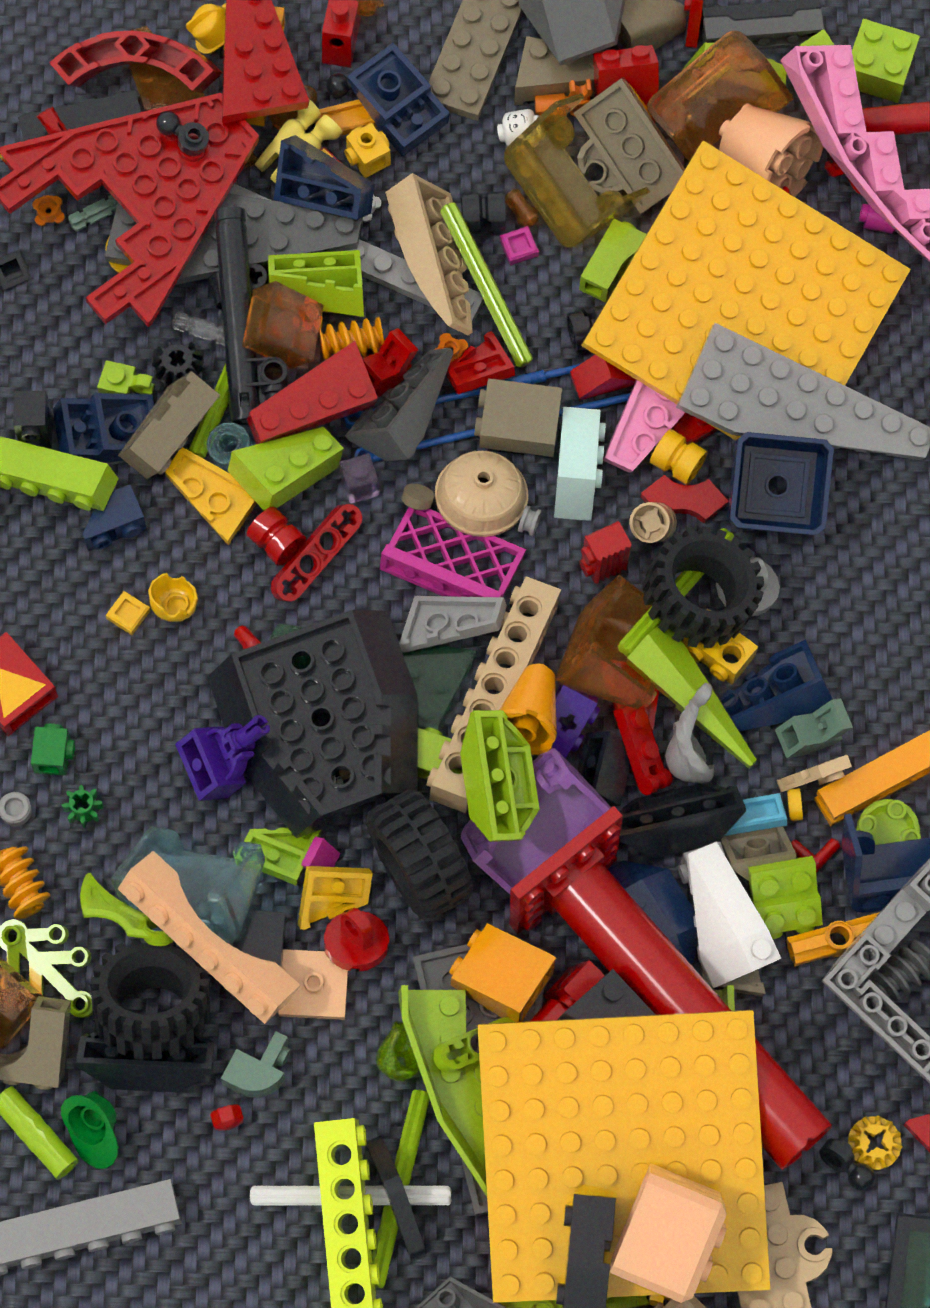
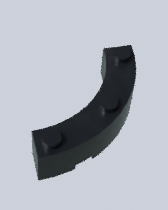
[556,1194,616,1308]

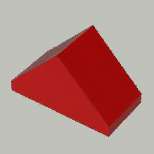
[570,355,636,401]

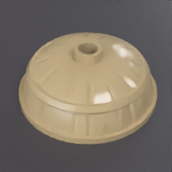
[435,451,528,537]

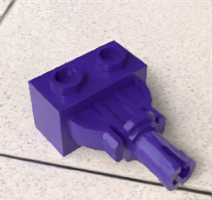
[175,715,270,801]

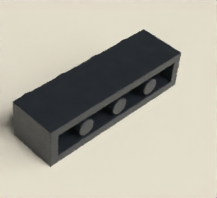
[18,90,141,141]

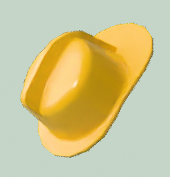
[186,3,226,54]

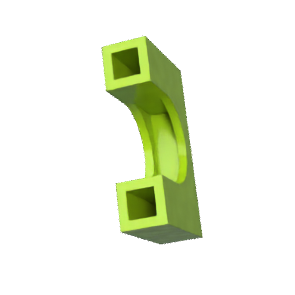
[579,219,647,303]

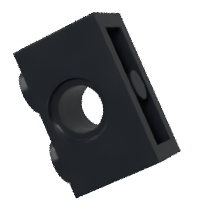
[13,391,53,449]

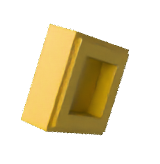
[105,591,151,635]

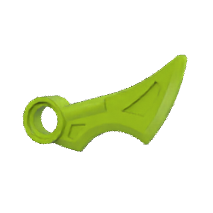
[80,873,174,946]

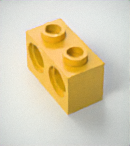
[683,609,758,685]

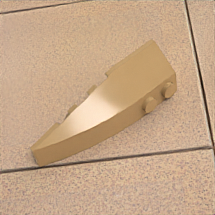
[385,173,473,335]

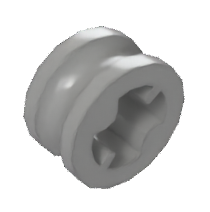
[518,505,542,537]

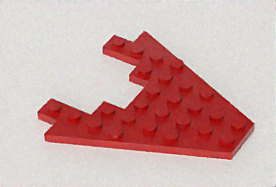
[0,93,259,327]

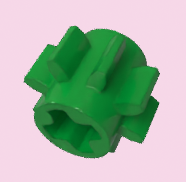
[62,785,104,828]

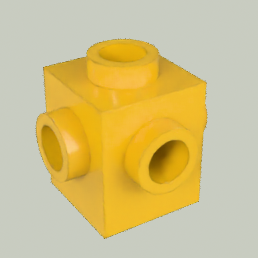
[344,123,391,178]

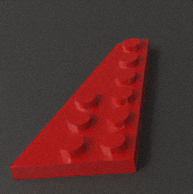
[222,0,310,123]

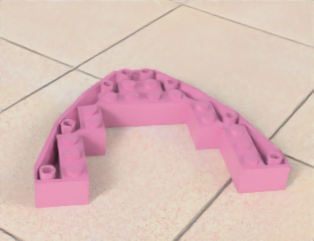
[780,45,930,263]

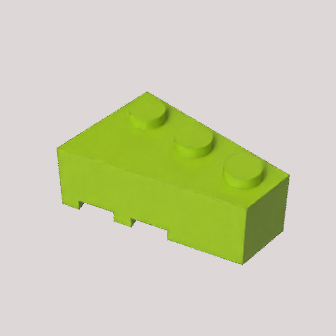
[268,250,364,317]

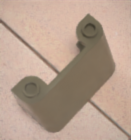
[618,0,687,50]

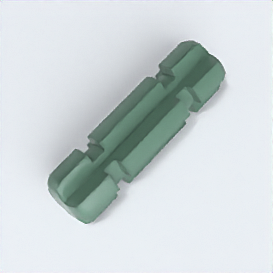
[68,195,118,231]

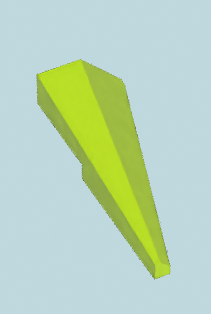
[627,627,757,769]

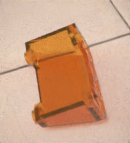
[647,31,794,163]
[555,575,657,709]

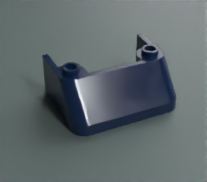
[842,813,930,913]

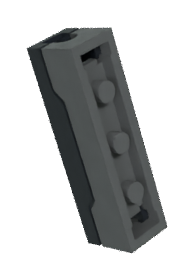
[700,0,824,51]

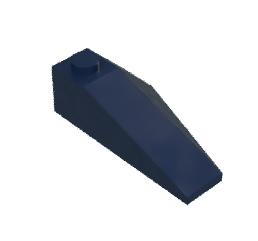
[705,640,833,737]

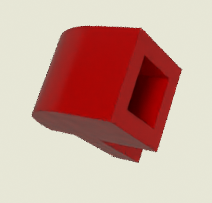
[362,328,419,397]

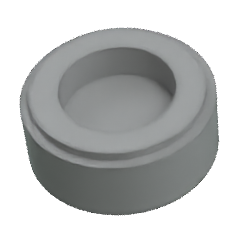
[0,792,32,826]

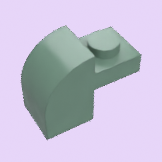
[775,698,853,758]
[221,1031,291,1098]

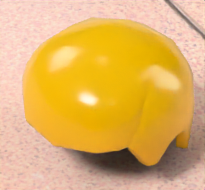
[148,573,198,622]

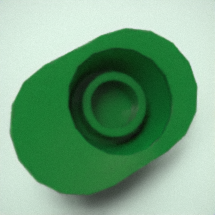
[61,1091,119,1169]

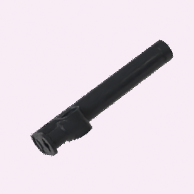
[214,206,288,425]

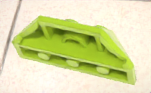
[460,710,540,842]

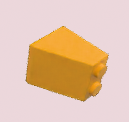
[449,923,556,1022]

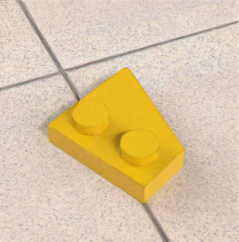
[298,866,373,930]

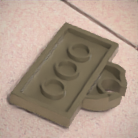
[574,78,685,214]

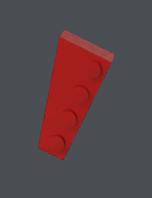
[247,341,378,444]

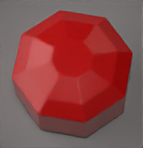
[210,1104,244,1131]

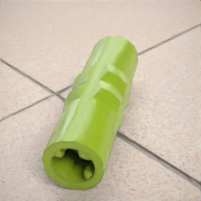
[0,1086,79,1180]

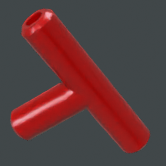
[791,838,841,873]

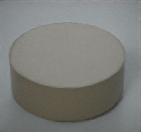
[401,484,434,510]

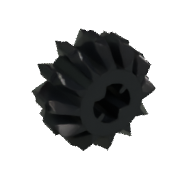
[152,338,205,388]

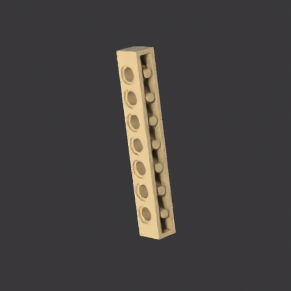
[426,577,561,813]

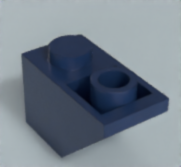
[83,485,146,551]

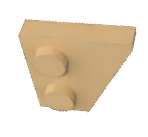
[776,755,852,792]

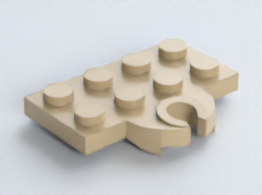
[737,1182,832,1308]

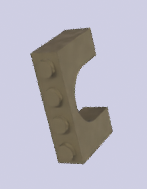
[0,996,71,1090]

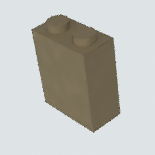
[474,378,562,457]

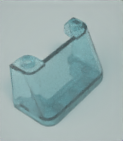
[110,826,265,944]

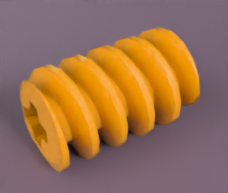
[318,317,384,360]
[0,846,50,920]

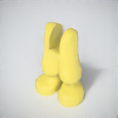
[254,99,343,184]

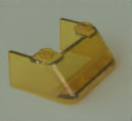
[504,93,650,247]

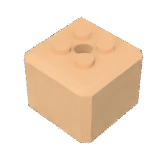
[610,1163,727,1303]

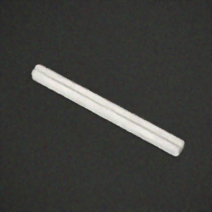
[250,1186,452,1206]

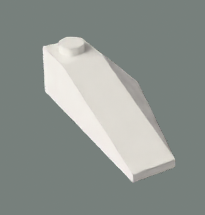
[686,841,781,989]

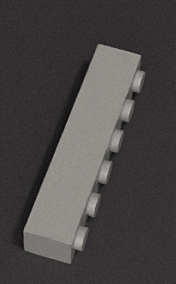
[0,1179,182,1276]

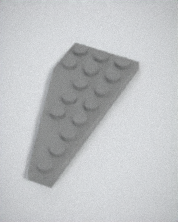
[676,323,930,460]

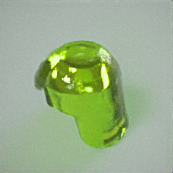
[375,1020,420,1082]

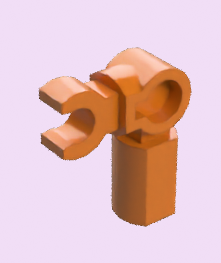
[534,79,593,118]

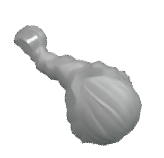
[665,683,715,783]

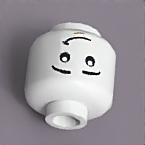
[497,109,543,151]

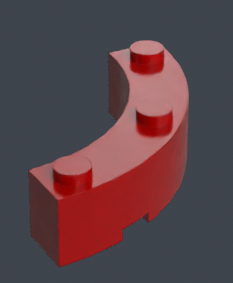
[49,31,223,93]

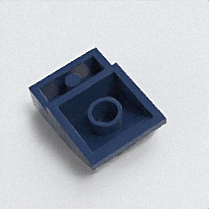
[347,43,450,157]
[53,393,154,463]

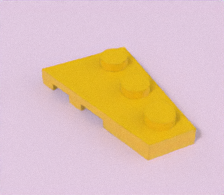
[165,447,257,546]

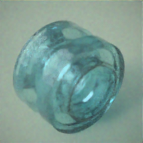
[207,423,253,472]

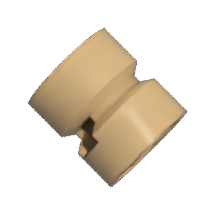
[629,502,677,543]

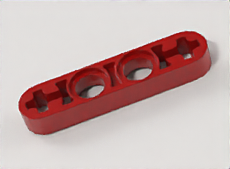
[271,504,362,601]

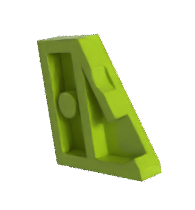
[236,828,322,886]

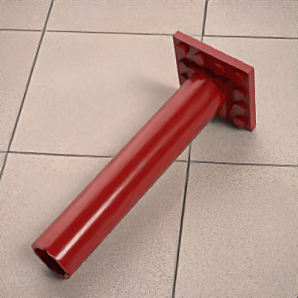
[509,806,832,1170]

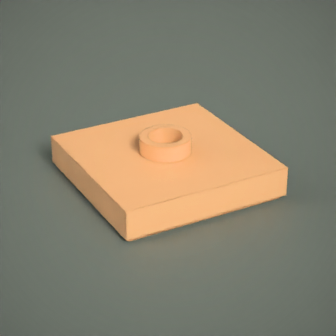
[279,949,348,1020]

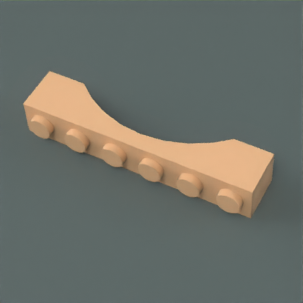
[118,851,300,1024]

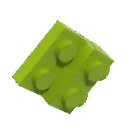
[748,856,823,939]

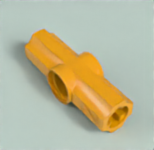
[786,912,880,966]

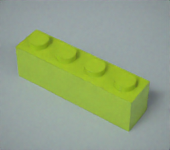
[0,436,119,511]

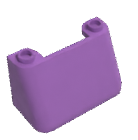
[461,748,612,894]

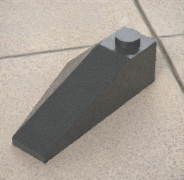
[345,348,454,461]

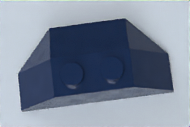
[607,861,698,965]

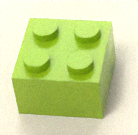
[852,19,920,103]

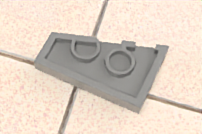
[399,596,507,653]

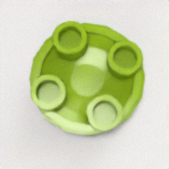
[856,799,921,845]

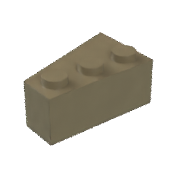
[514,36,605,106]
[118,371,220,479]

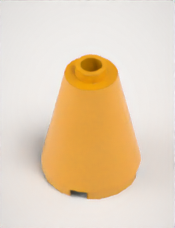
[499,664,557,755]

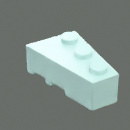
[554,407,606,521]

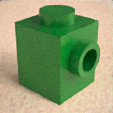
[31,724,75,776]

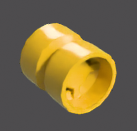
[650,428,708,485]

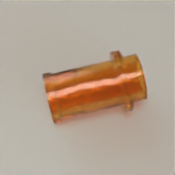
[505,189,539,227]

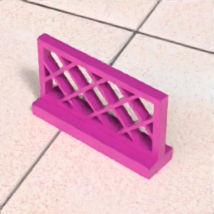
[379,507,526,597]

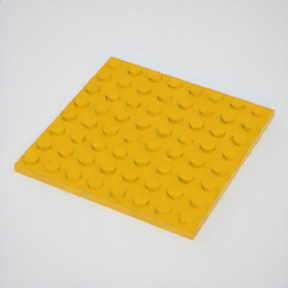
[581,141,911,440]
[478,1010,770,1303]

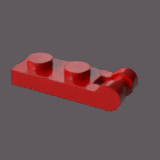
[613,700,673,795]

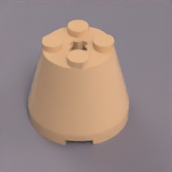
[719,103,823,197]

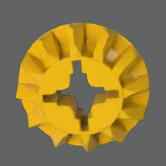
[848,1116,902,1170]

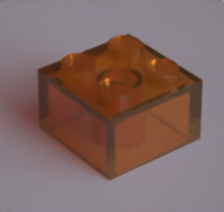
[242,281,324,369]

